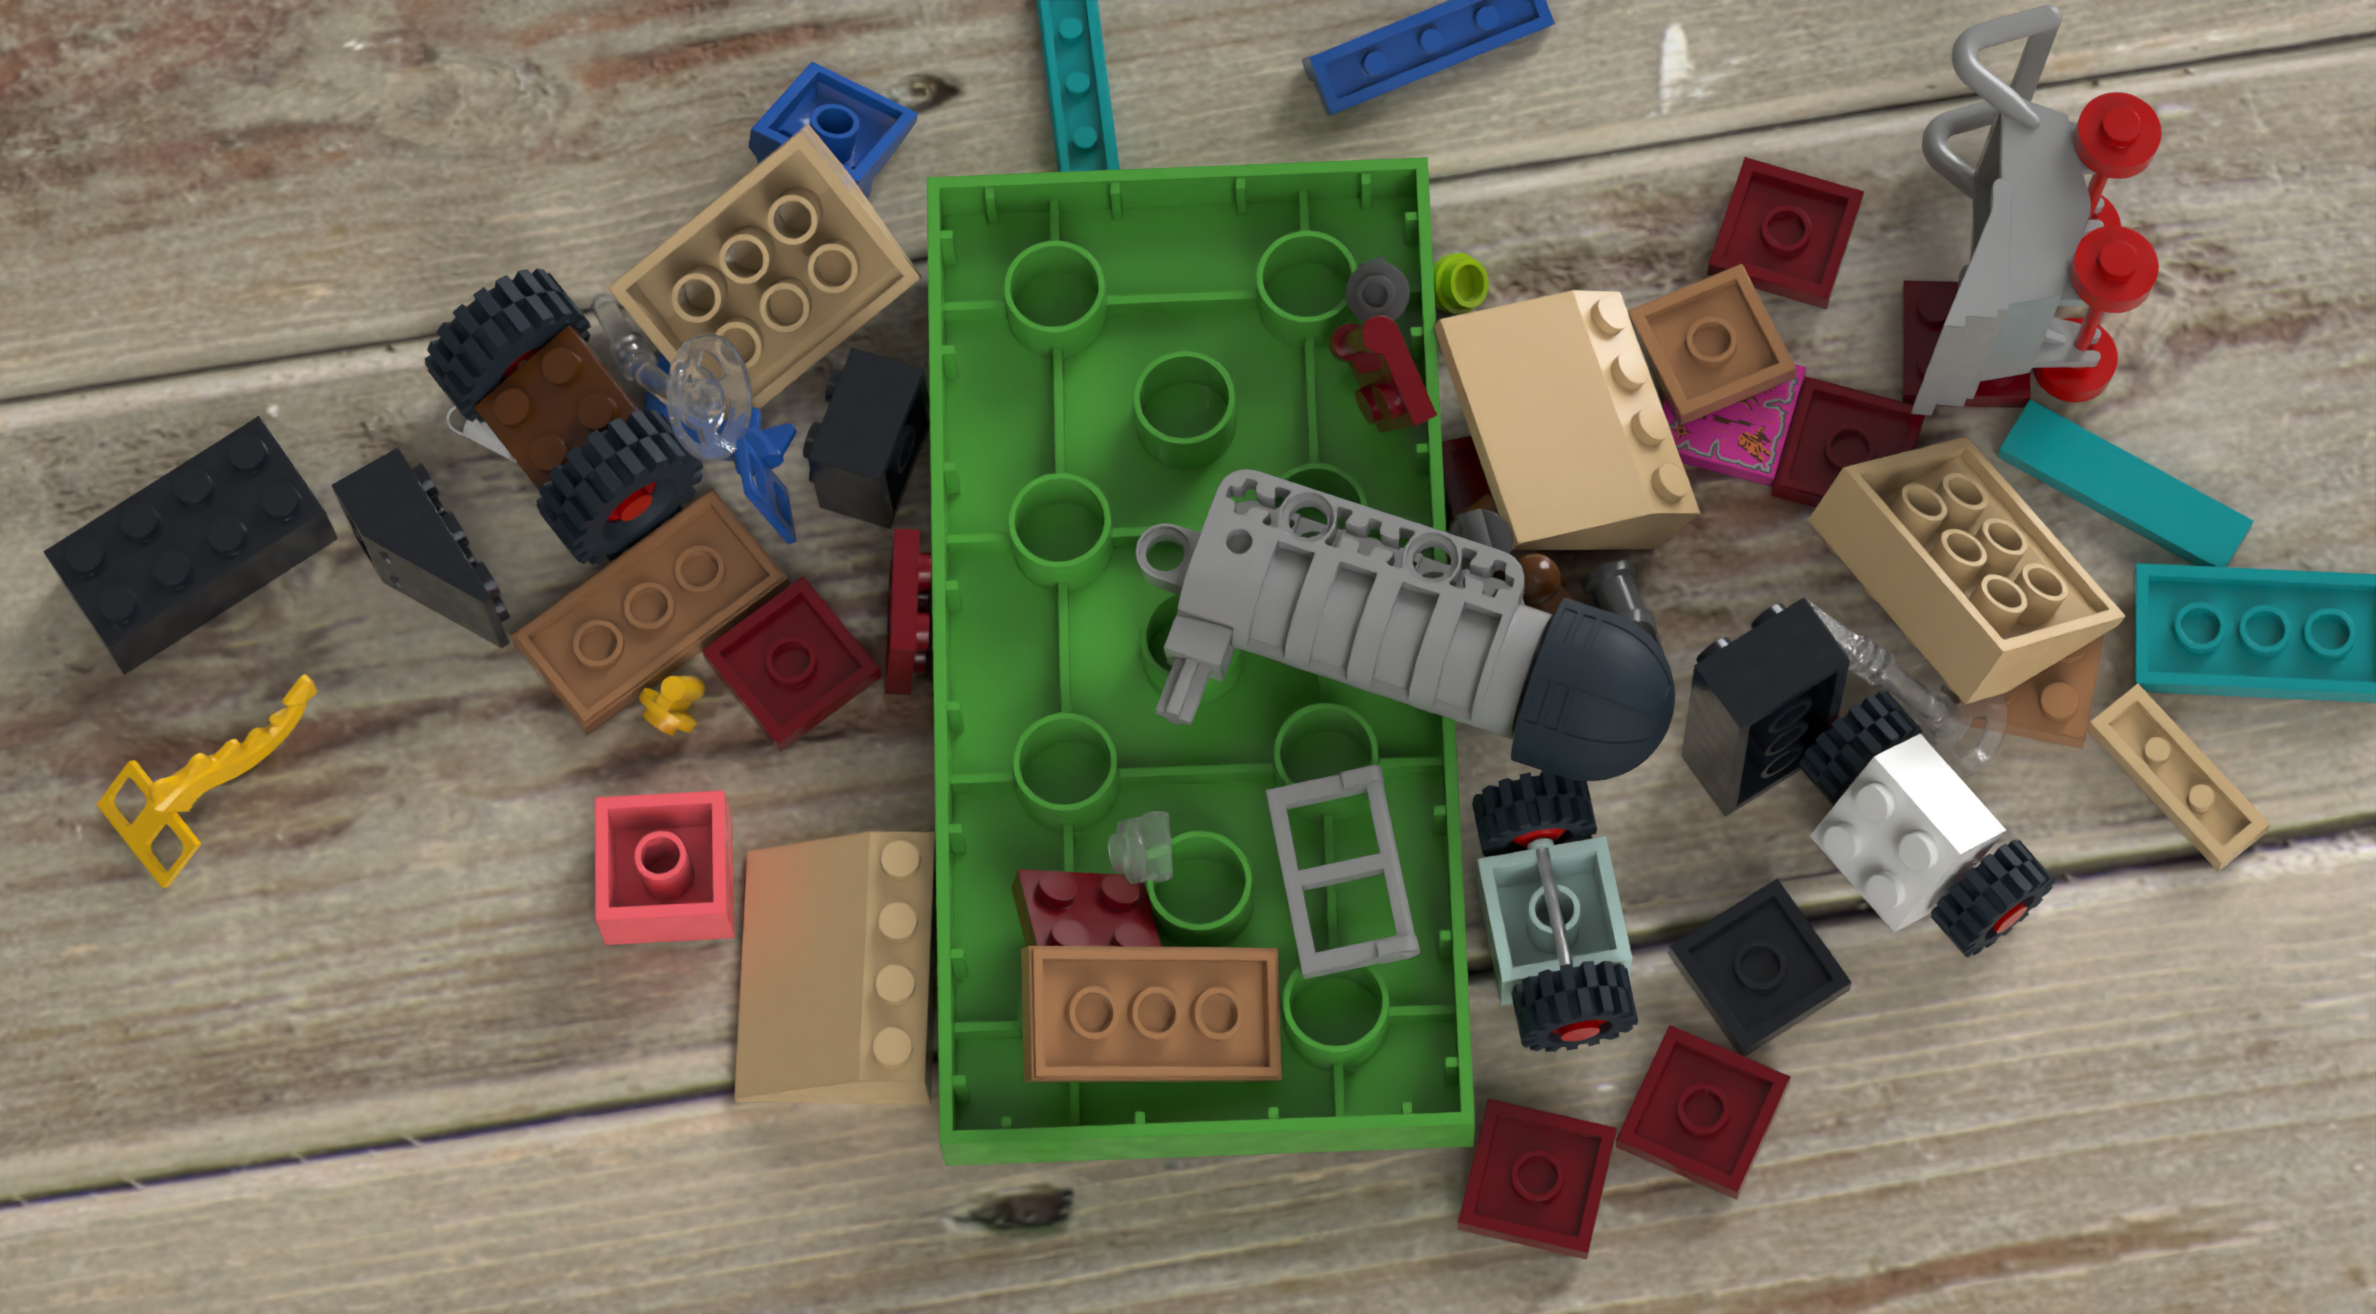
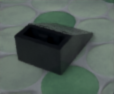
[331,447,510,648]

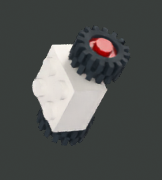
[1799,690,2055,957]

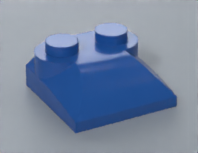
[748,62,918,199]

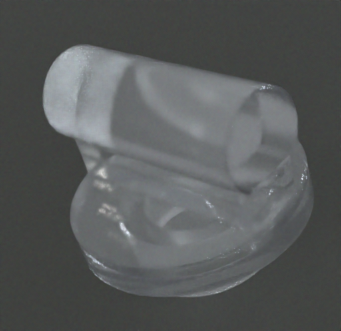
[1108,811,1174,884]

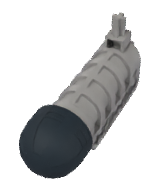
[1135,469,1675,781]

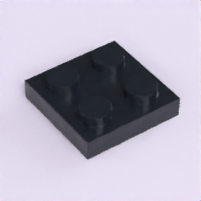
[1668,878,1852,1057]

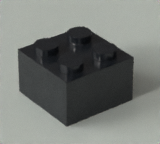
[803,347,930,529]

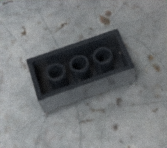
[43,416,338,675]
[1681,597,1850,817]

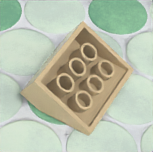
[608,124,922,423]
[1433,290,1701,550]
[1808,436,2126,705]
[734,831,937,1105]

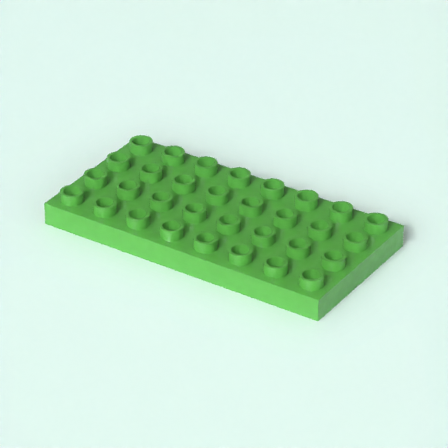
[927,157,1475,1166]

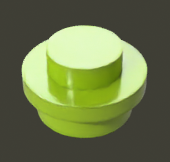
[1433,253,1489,315]

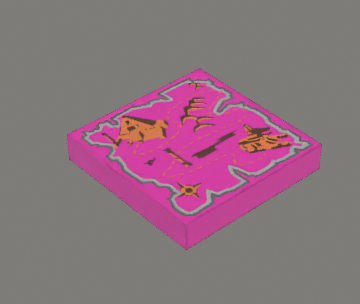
[1663,364,1806,487]

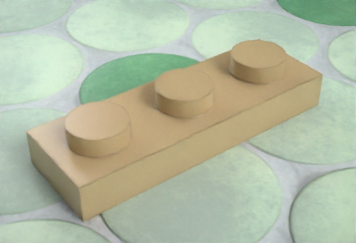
[2087,684,2270,872]

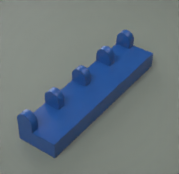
[1302,0,1555,115]

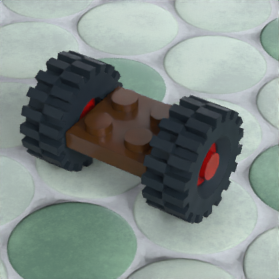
[425,268,703,565]

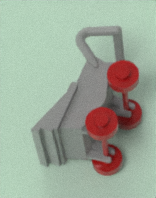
[1911,5,2162,415]

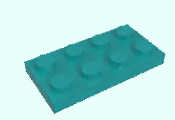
[2133,563,2376,703]

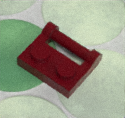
[1328,315,1437,433]

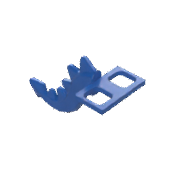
[641,353,797,544]

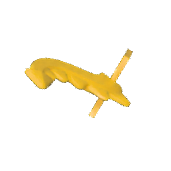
[96,674,318,888]

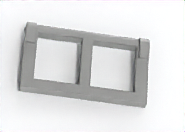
[1266,765,1420,979]

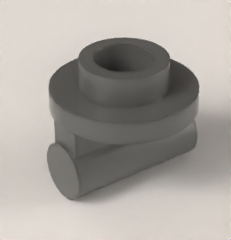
[1346,256,1410,322]
[1449,508,1513,572]

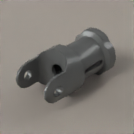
[1581,560,1664,653]

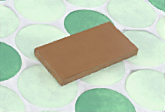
[510,488,790,735]
[1021,946,1282,1082]

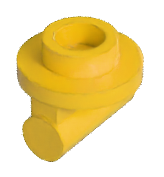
[638,676,705,736]

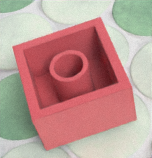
[595,790,735,945]

